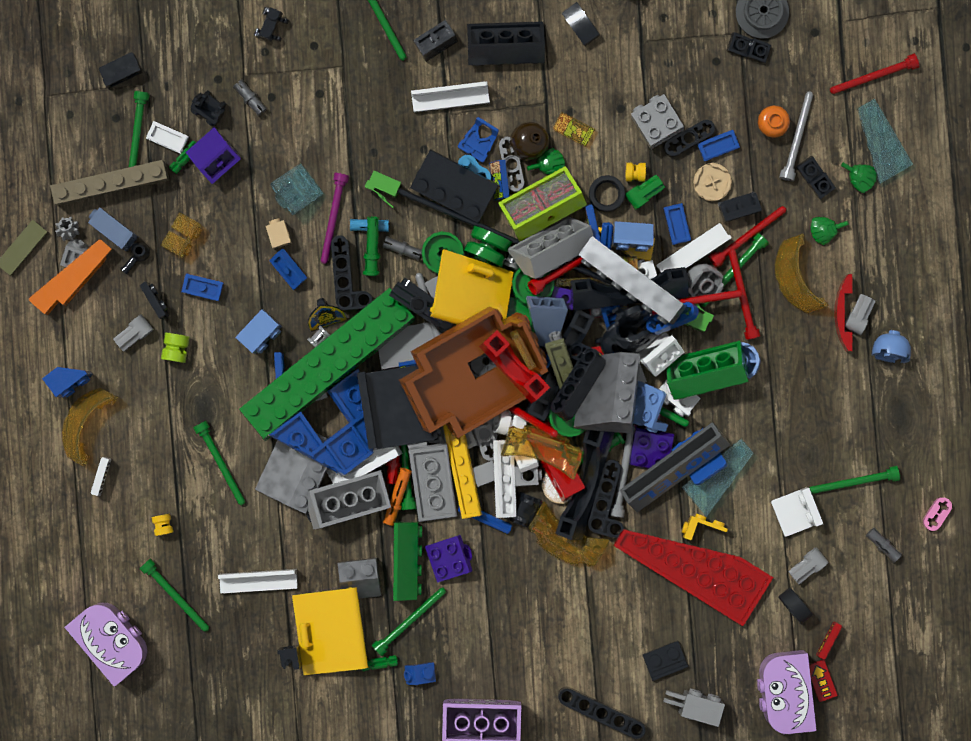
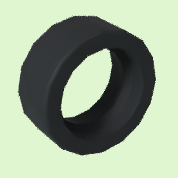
[588,175,625,212]
[778,587,813,624]

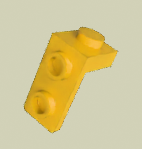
[681,513,728,540]

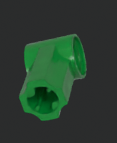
[625,175,665,210]

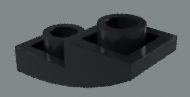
[562,2,600,46]
[726,32,771,63]
[796,156,836,199]

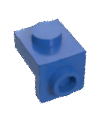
[404,662,436,685]

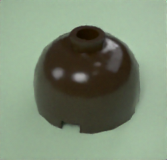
[510,122,549,161]

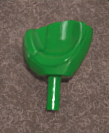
[527,148,565,176]
[841,162,877,193]
[811,217,849,245]

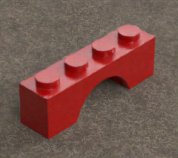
[479,330,550,404]

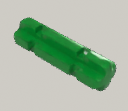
[169,141,196,174]
[361,655,398,671]

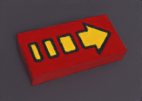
[816,621,842,659]
[809,659,838,702]

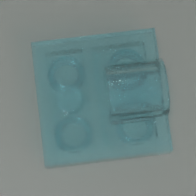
[270,163,324,215]

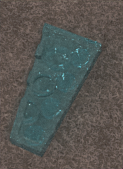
[857,99,913,184]
[682,439,754,517]

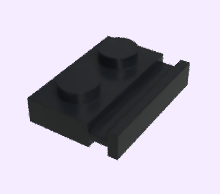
[139,282,169,320]
[642,640,688,681]

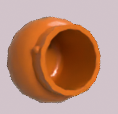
[758,105,790,138]

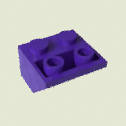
[186,127,241,184]

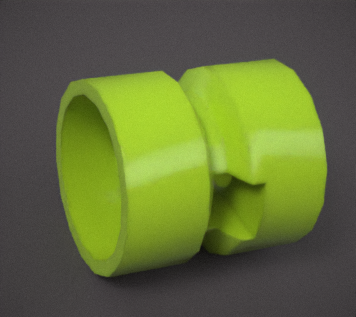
[161,333,190,363]

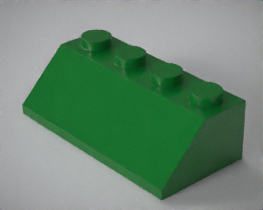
[667,341,749,400]
[393,522,422,601]

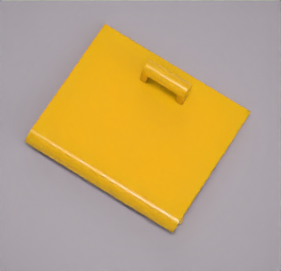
[430,249,514,325]
[292,587,368,675]

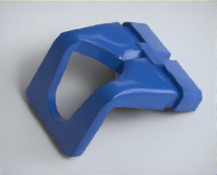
[458,117,499,163]

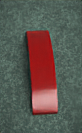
[834,274,852,352]

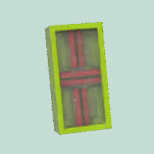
[498,166,587,242]

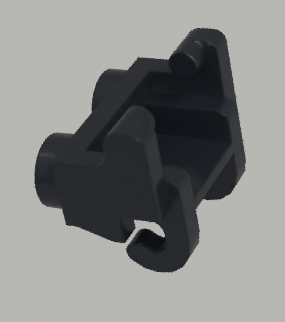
[254,7,289,42]
[190,90,227,126]
[510,492,542,528]

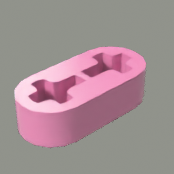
[923,497,952,531]

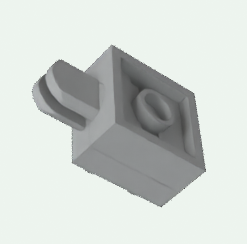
[663,688,725,727]

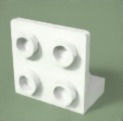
[638,332,685,377]
[659,379,701,417]
[771,487,823,536]

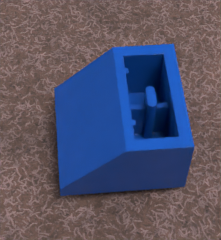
[42,367,93,398]

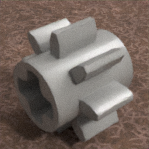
[55,217,80,241]

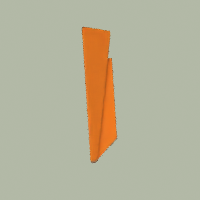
[29,240,112,315]

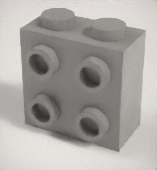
[631,94,684,149]

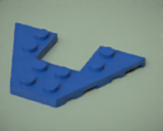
[269,369,374,476]

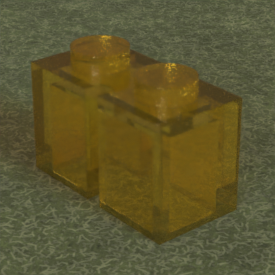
[161,212,202,258]

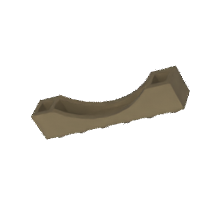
[50,160,170,206]

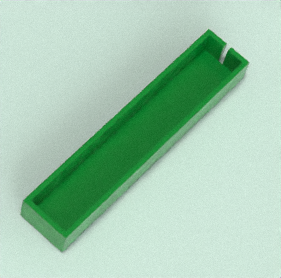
[239,288,414,441]

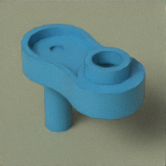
[458,155,492,180]

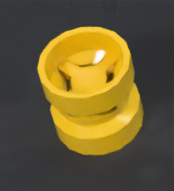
[625,162,646,182]
[151,514,173,536]

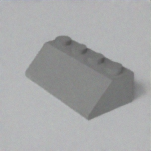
[508,216,593,279]
[308,470,391,529]

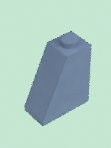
[88,207,139,251]
[526,296,568,347]

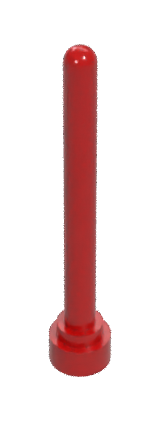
[830,53,920,94]
[708,206,786,269]
[728,248,760,340]
[528,256,583,295]
[652,290,743,315]
[508,405,558,438]

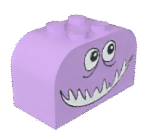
[64,603,147,687]
[757,650,816,734]
[442,699,521,741]

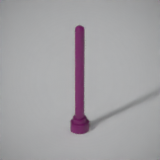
[321,173,349,264]

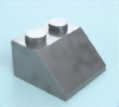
[338,558,381,599]

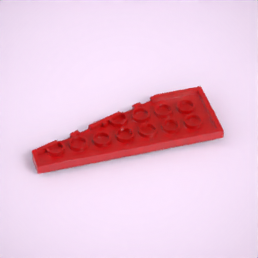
[613,529,774,626]

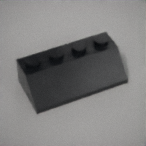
[467,21,545,66]
[410,149,499,223]

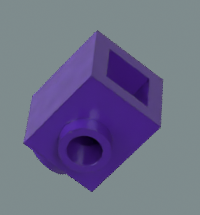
[551,286,573,311]

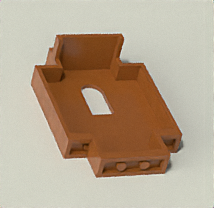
[399,307,548,438]

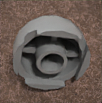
[687,264,724,304]

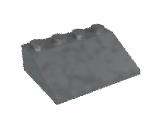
[574,352,640,434]
[255,433,328,514]

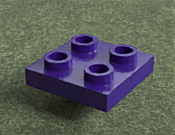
[629,427,674,468]
[425,535,473,583]

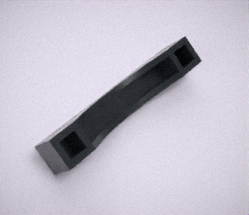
[570,267,689,311]
[525,310,595,421]
[556,430,615,540]

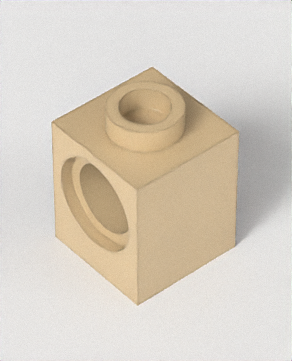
[266,218,292,249]

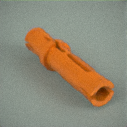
[383,468,412,526]

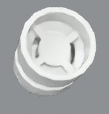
[493,410,526,438]

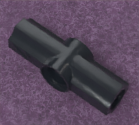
[389,282,443,327]

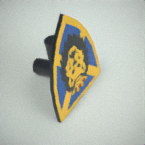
[308,298,347,331]

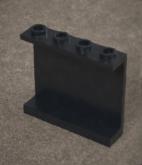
[357,365,441,451]

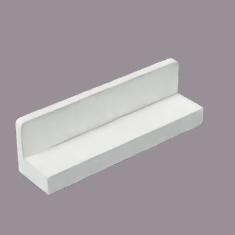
[411,81,490,113]
[656,223,732,273]
[493,440,516,518]
[327,446,403,484]
[218,569,298,593]

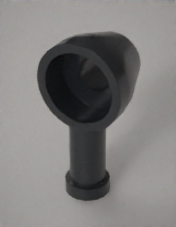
[120,242,150,275]

